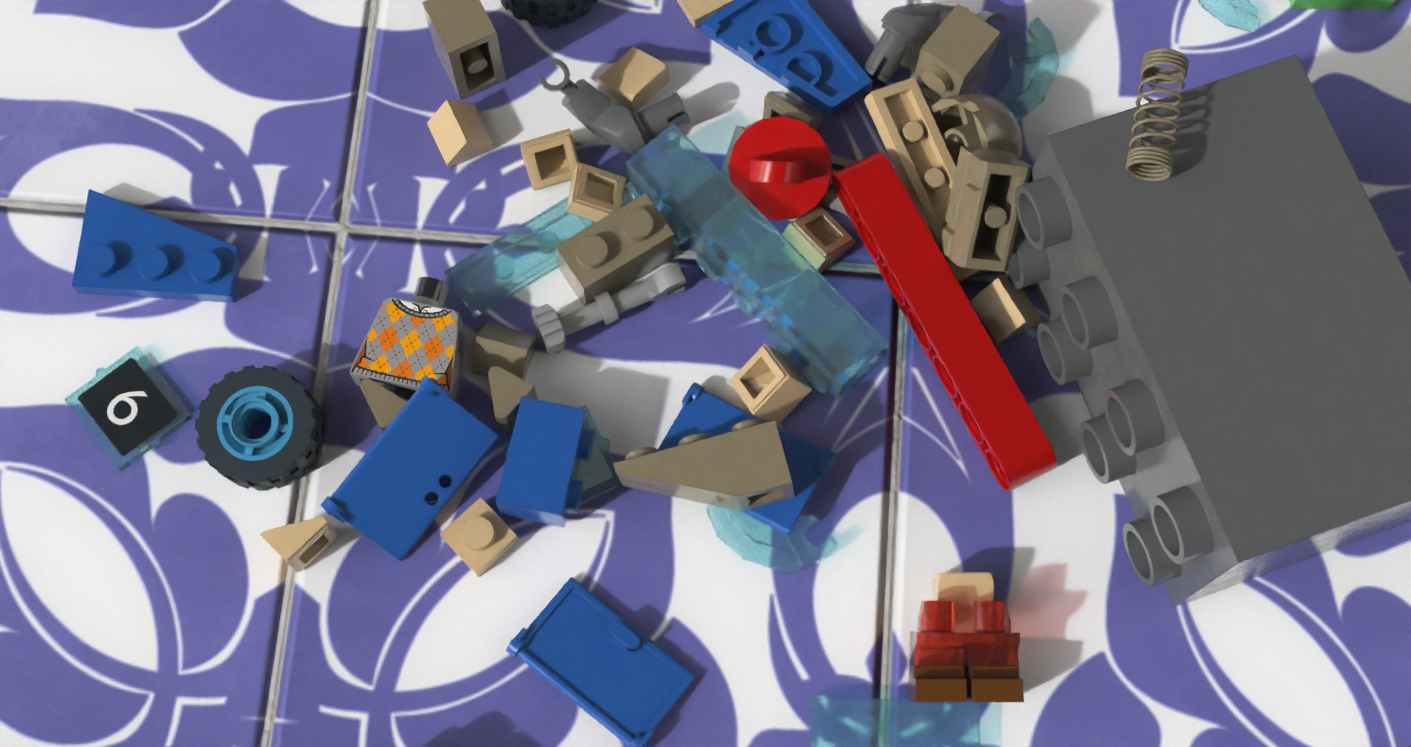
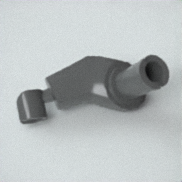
[862,2,1008,85]
[539,59,690,154]

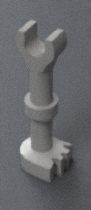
[531,262,686,355]

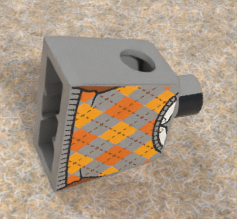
[350,277,464,403]

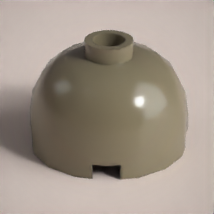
[930,93,1023,166]

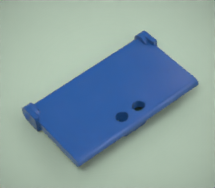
[321,375,500,561]
[657,382,837,536]
[506,577,697,747]

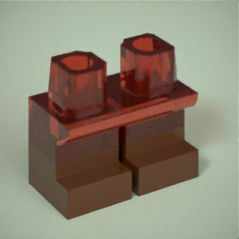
[908,600,1024,702]

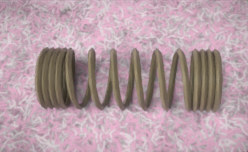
[1125,48,1189,181]

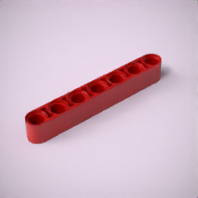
[832,151,1057,492]

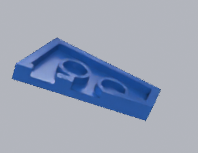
[701,0,873,117]
[72,189,242,303]

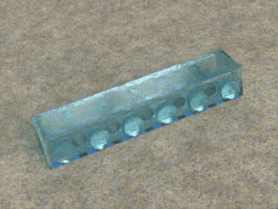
[626,123,889,401]

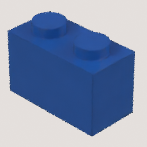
[496,397,596,528]

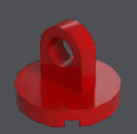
[728,116,833,221]

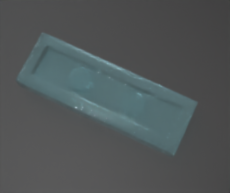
[444,196,596,319]
[809,697,980,747]

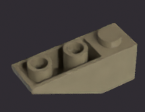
[613,419,795,511]

